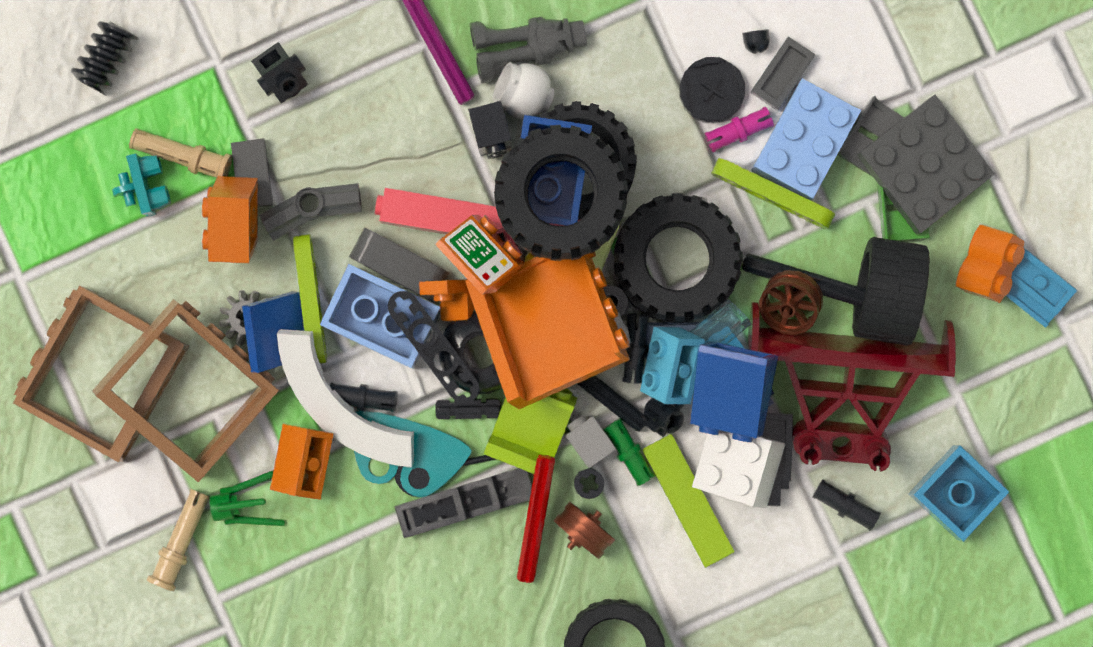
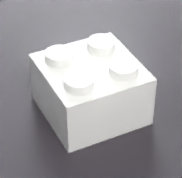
[692,430,785,508]

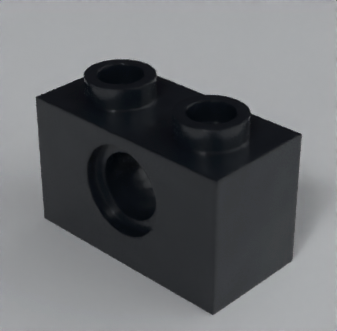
[468,101,512,159]

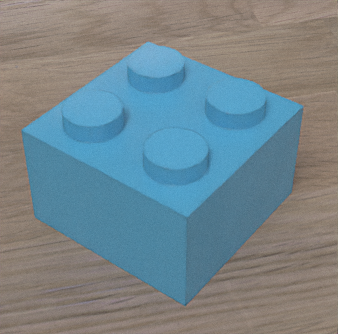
[908,445,1009,542]

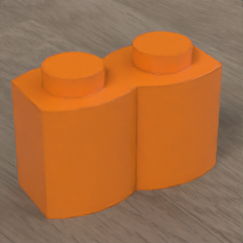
[956,224,1025,303]

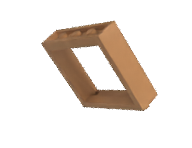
[13,286,189,462]
[92,299,279,482]

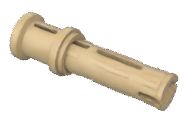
[129,128,232,178]
[147,489,210,592]

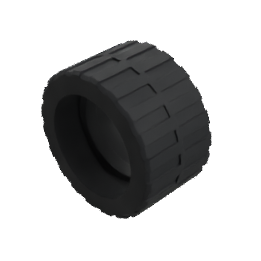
[852,237,930,346]
[564,599,665,647]

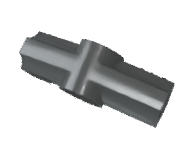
[259,183,362,241]

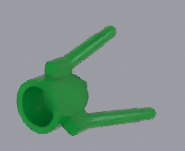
[210,470,285,526]

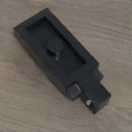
[763,413,793,507]

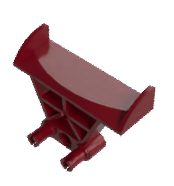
[747,302,956,472]

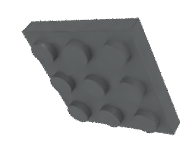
[857,94,995,235]

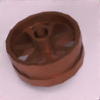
[759,270,823,335]
[553,501,615,559]

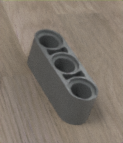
[349,227,449,303]

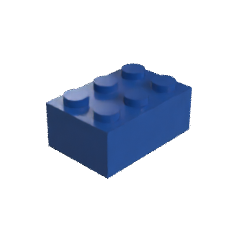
[521,115,592,226]

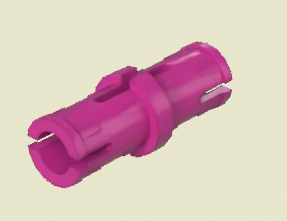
[704,107,774,153]

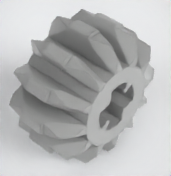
[219,290,267,346]

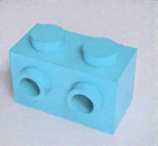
[640,327,705,404]

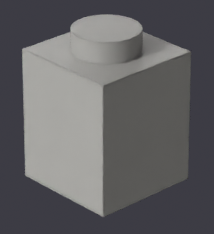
[565,415,616,468]

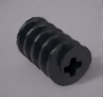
[71,21,139,96]

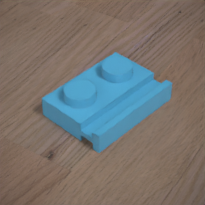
[1006,248,1077,328]

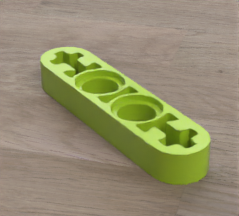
[711,158,835,229]
[293,234,327,364]

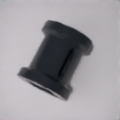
[574,468,604,499]

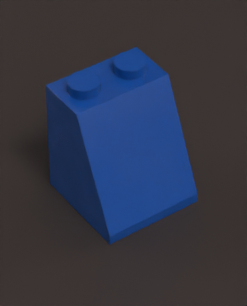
[690,341,778,442]

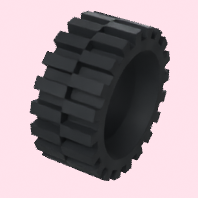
[539,101,637,220]

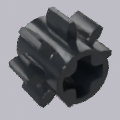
[643,398,685,437]

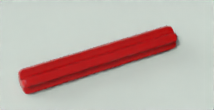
[517,455,555,583]

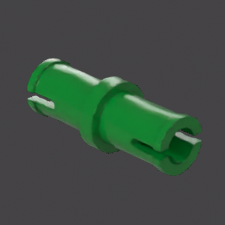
[603,418,656,486]

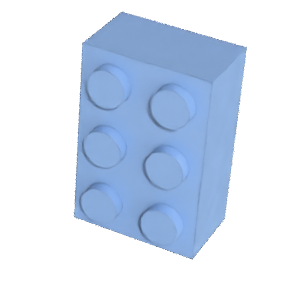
[751,78,861,200]
[320,264,441,369]

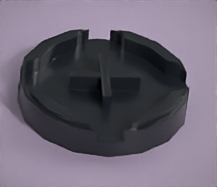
[679,57,745,123]

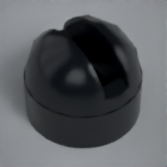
[742,29,770,54]

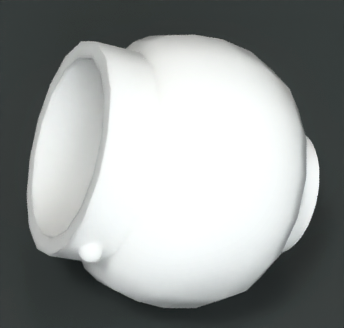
[493,62,554,120]

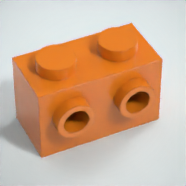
[270,424,333,500]

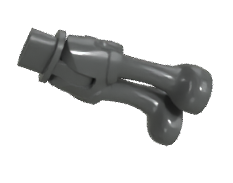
[470,17,587,84]

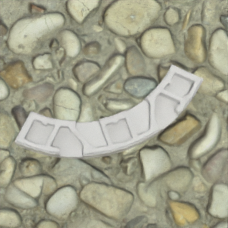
[277,329,414,467]

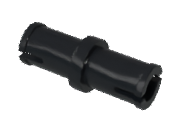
[622,313,649,384]
[330,383,398,413]
[812,479,881,531]

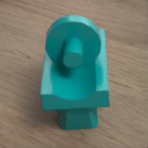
[112,154,171,217]

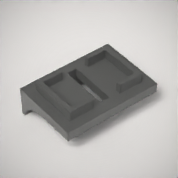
[837,96,904,177]

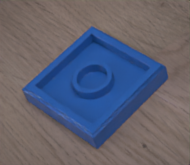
[242,291,304,373]

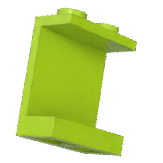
[483,388,578,474]

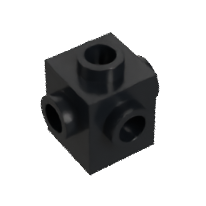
[251,42,309,104]

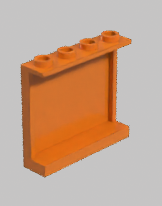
[465,252,630,409]

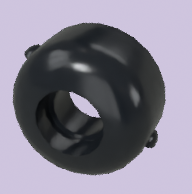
[438,309,502,399]

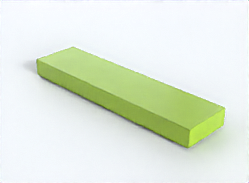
[642,434,734,568]

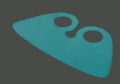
[354,411,472,497]

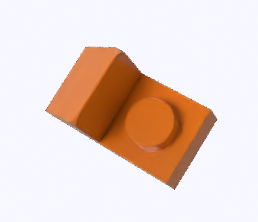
[419,279,475,321]

